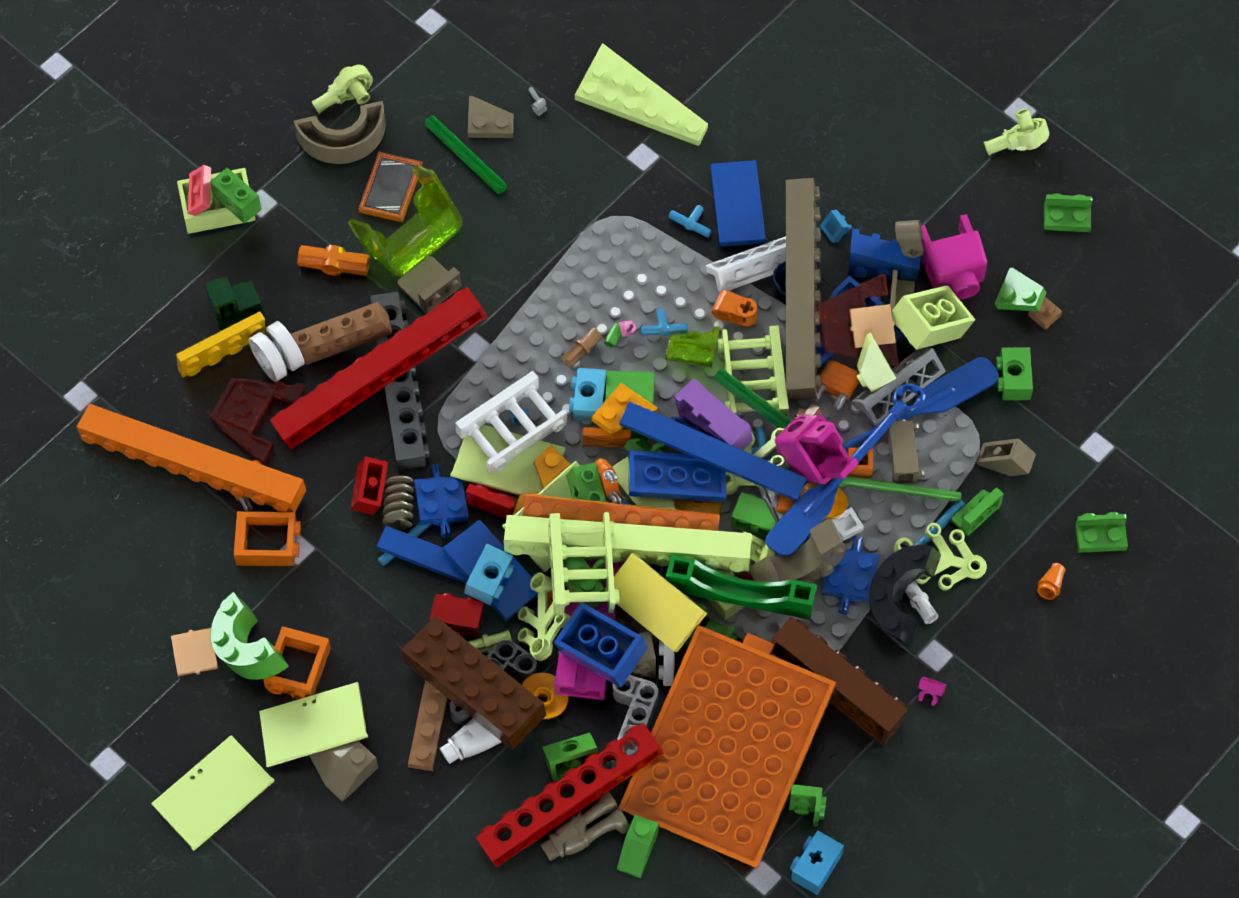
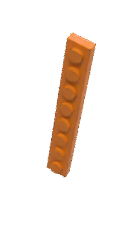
[523,494,720,531]

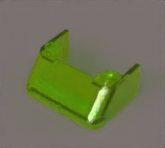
[348,166,463,277]

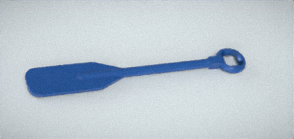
[820,357,999,464]
[765,384,926,557]

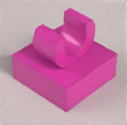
[918,676,947,706]

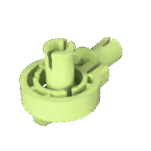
[312,64,373,114]
[984,108,1049,155]

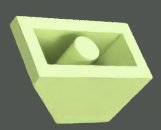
[856,332,896,393]

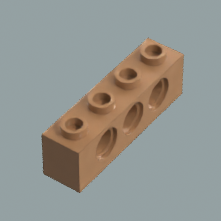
[291,302,392,365]

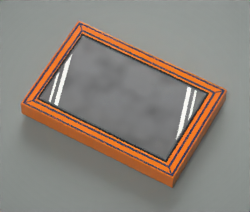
[358,152,423,223]

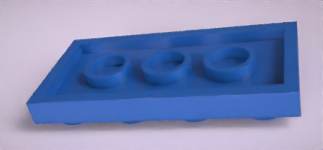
[628,450,726,503]

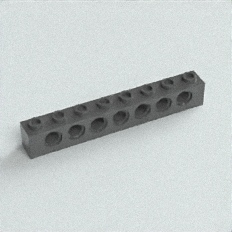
[370,292,430,471]

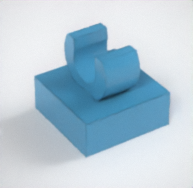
[820,210,852,243]

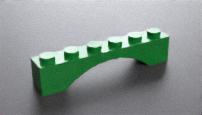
[666,555,817,620]

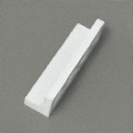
[705,236,786,292]

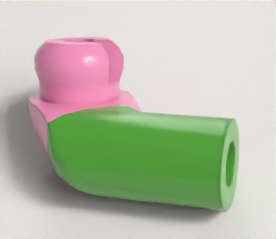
[604,321,636,348]

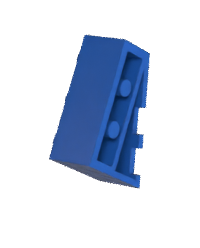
[848,228,920,281]

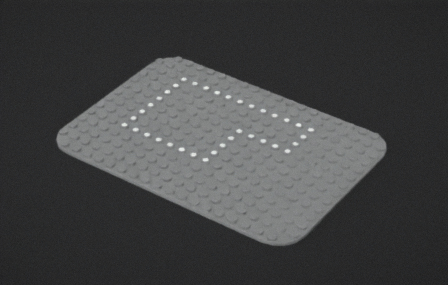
[437,216,980,651]

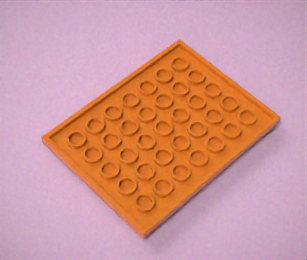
[619,625,837,869]

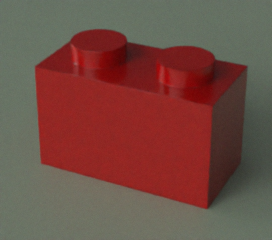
[350,456,388,515]
[429,593,485,638]

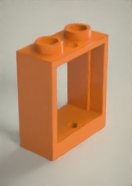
[234,511,301,566]
[263,626,331,700]

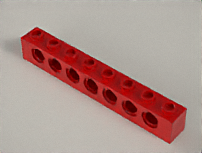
[476,723,664,868]

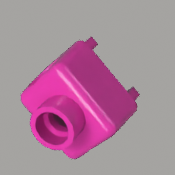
[921,214,987,300]
[775,415,859,484]

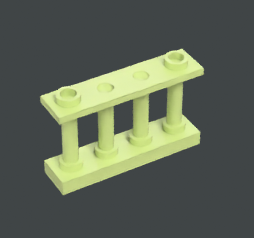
[718,325,789,417]
[548,512,619,614]

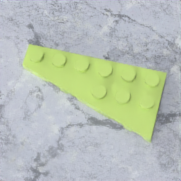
[575,43,708,146]

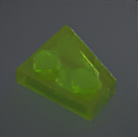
[666,326,720,367]

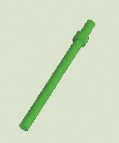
[831,476,961,502]

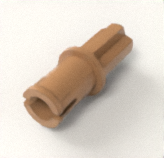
[562,328,603,368]

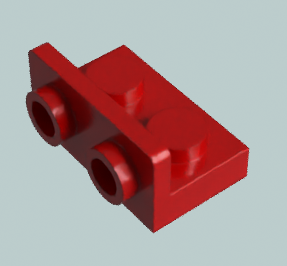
[466,484,518,519]

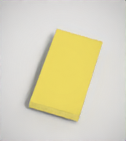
[605,553,707,653]

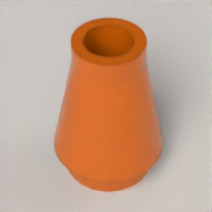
[1037,563,1065,600]

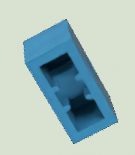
[790,831,844,895]

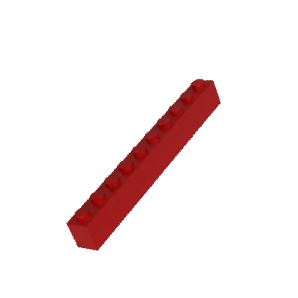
[270,287,487,450]

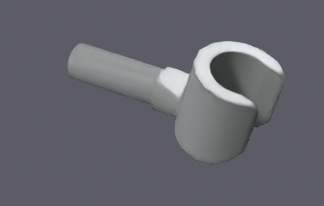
[528,87,547,116]

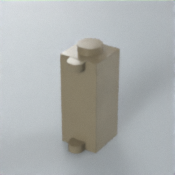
[887,419,925,483]

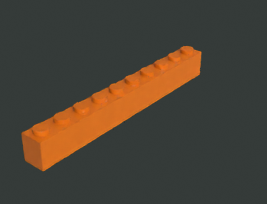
[77,404,307,512]

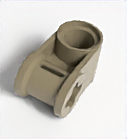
[895,220,923,258]

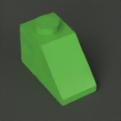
[731,492,776,539]
[617,815,658,879]

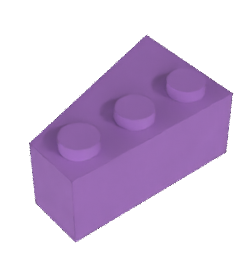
[674,378,753,450]

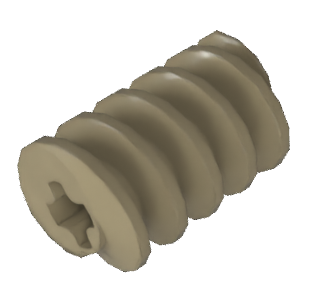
[383,476,414,530]

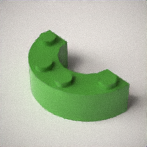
[211,592,289,680]

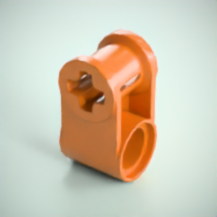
[711,290,758,328]

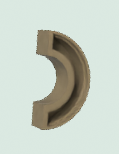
[294,101,386,164]
[749,518,846,584]

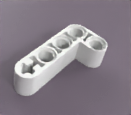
[611,675,658,768]

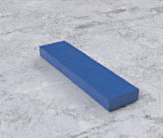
[376,526,468,584]

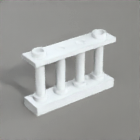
[455,371,567,474]

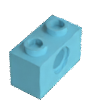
[569,368,606,422]
[464,544,515,606]

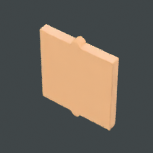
[849,304,896,348]
[171,628,218,676]

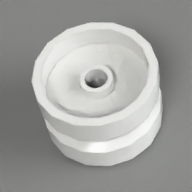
[248,321,304,382]

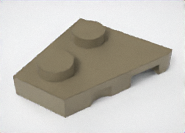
[468,96,514,138]

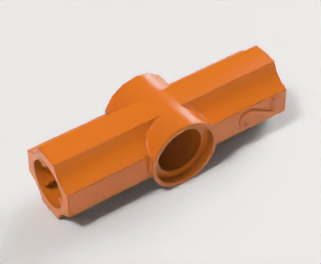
[297,245,370,276]

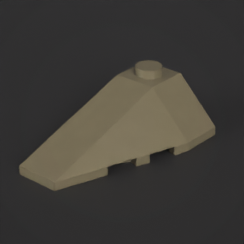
[309,741,378,802]

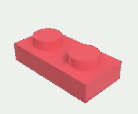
[188,165,211,216]

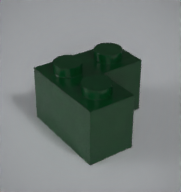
[205,277,263,330]

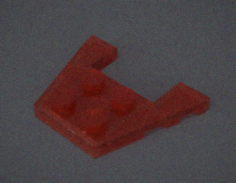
[818,274,899,366]
[210,378,306,465]

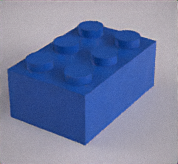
[554,602,648,688]

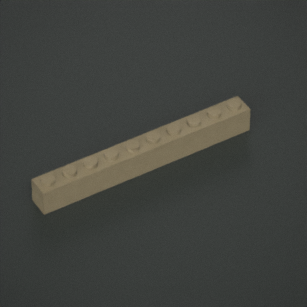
[786,178,822,400]

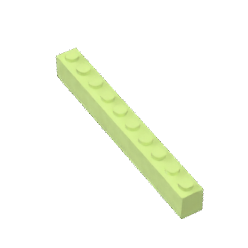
[504,515,752,572]

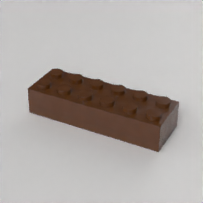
[401,616,547,750]
[771,617,907,746]

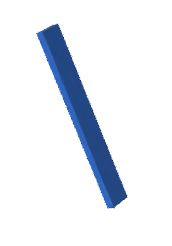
[619,401,807,501]

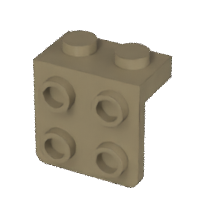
[398,256,461,314]

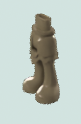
[540,792,630,861]

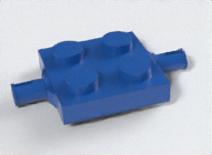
[413,464,468,538]
[822,536,879,615]

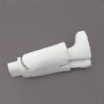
[439,719,502,764]

